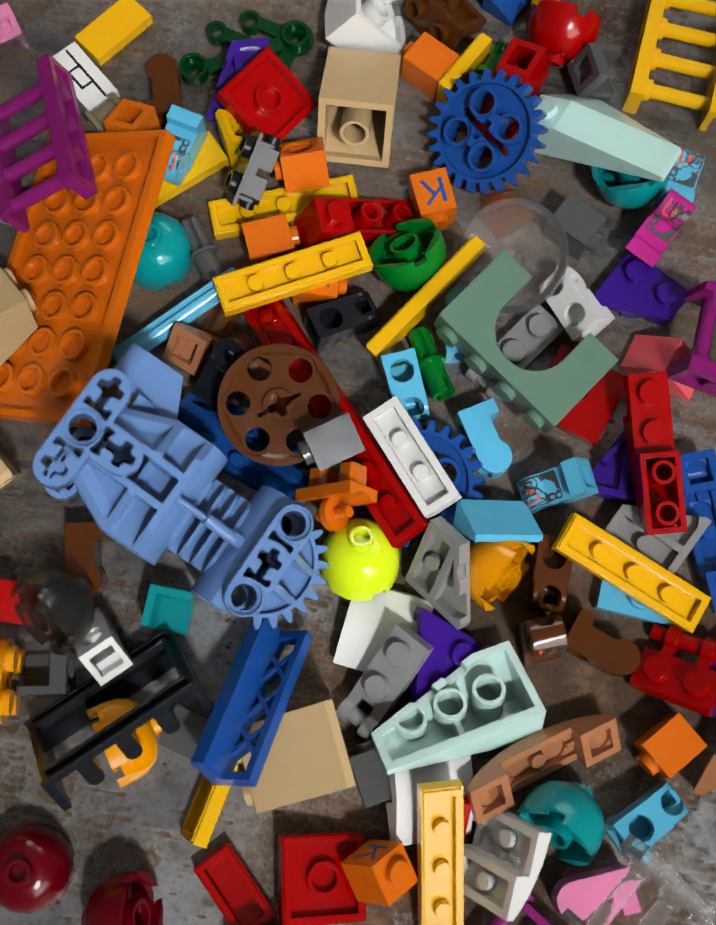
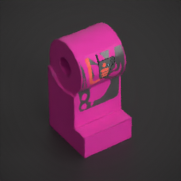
[625,188,696,268]

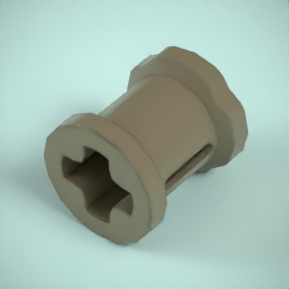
[82,92,121,133]

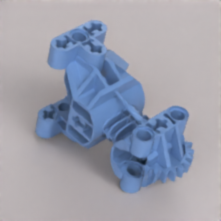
[33,344,329,630]

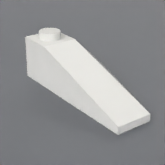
[325,0,406,54]

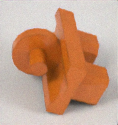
[295,461,378,532]

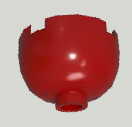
[526,0,602,68]

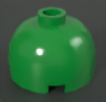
[369,218,448,292]

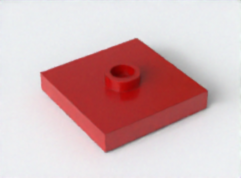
[215,46,318,140]
[548,343,625,447]
[278,830,366,925]

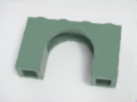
[433,250,619,433]

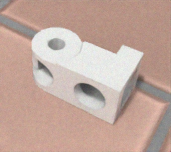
[541,265,615,341]
[70,607,134,686]

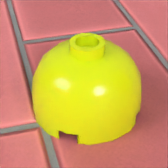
[319,517,400,601]

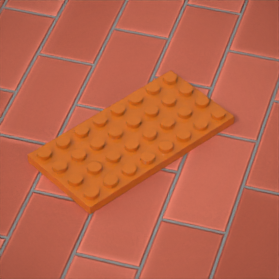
[0,129,176,428]

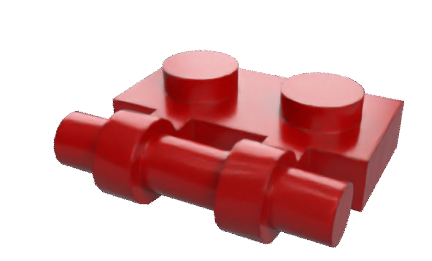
[629,623,716,718]

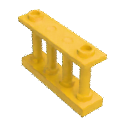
[621,0,716,131]

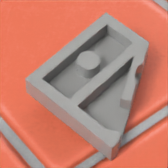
[604,504,712,574]
[405,516,471,630]

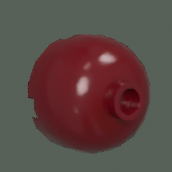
[0,823,75,914]
[81,871,163,925]

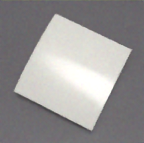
[333,588,433,672]
[386,755,473,846]
[464,810,552,921]

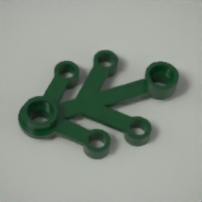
[179,10,314,87]

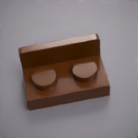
[400,0,487,50]

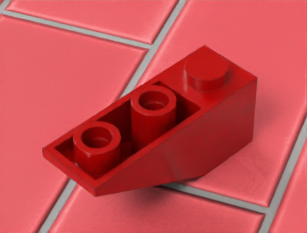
[475,37,548,160]
[295,198,415,249]

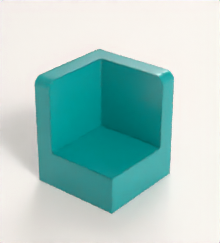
[141,584,197,637]

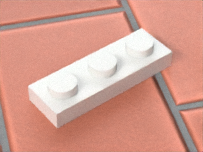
[362,396,462,520]

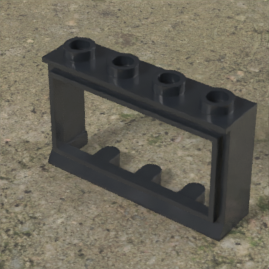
[24,628,214,812]

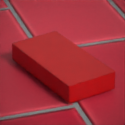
[192,841,277,925]

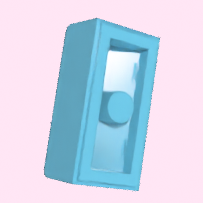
[453,499,543,542]

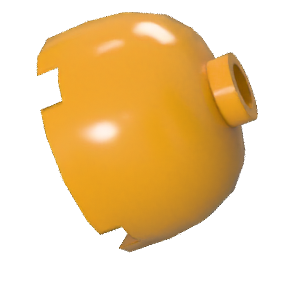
[467,538,536,611]
[86,699,163,788]

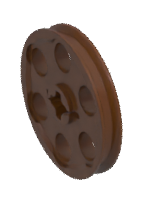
[217,343,340,466]

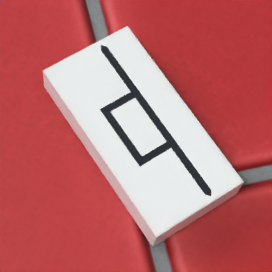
[53,41,120,112]

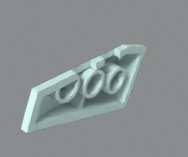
[534,94,682,182]
[371,640,546,775]

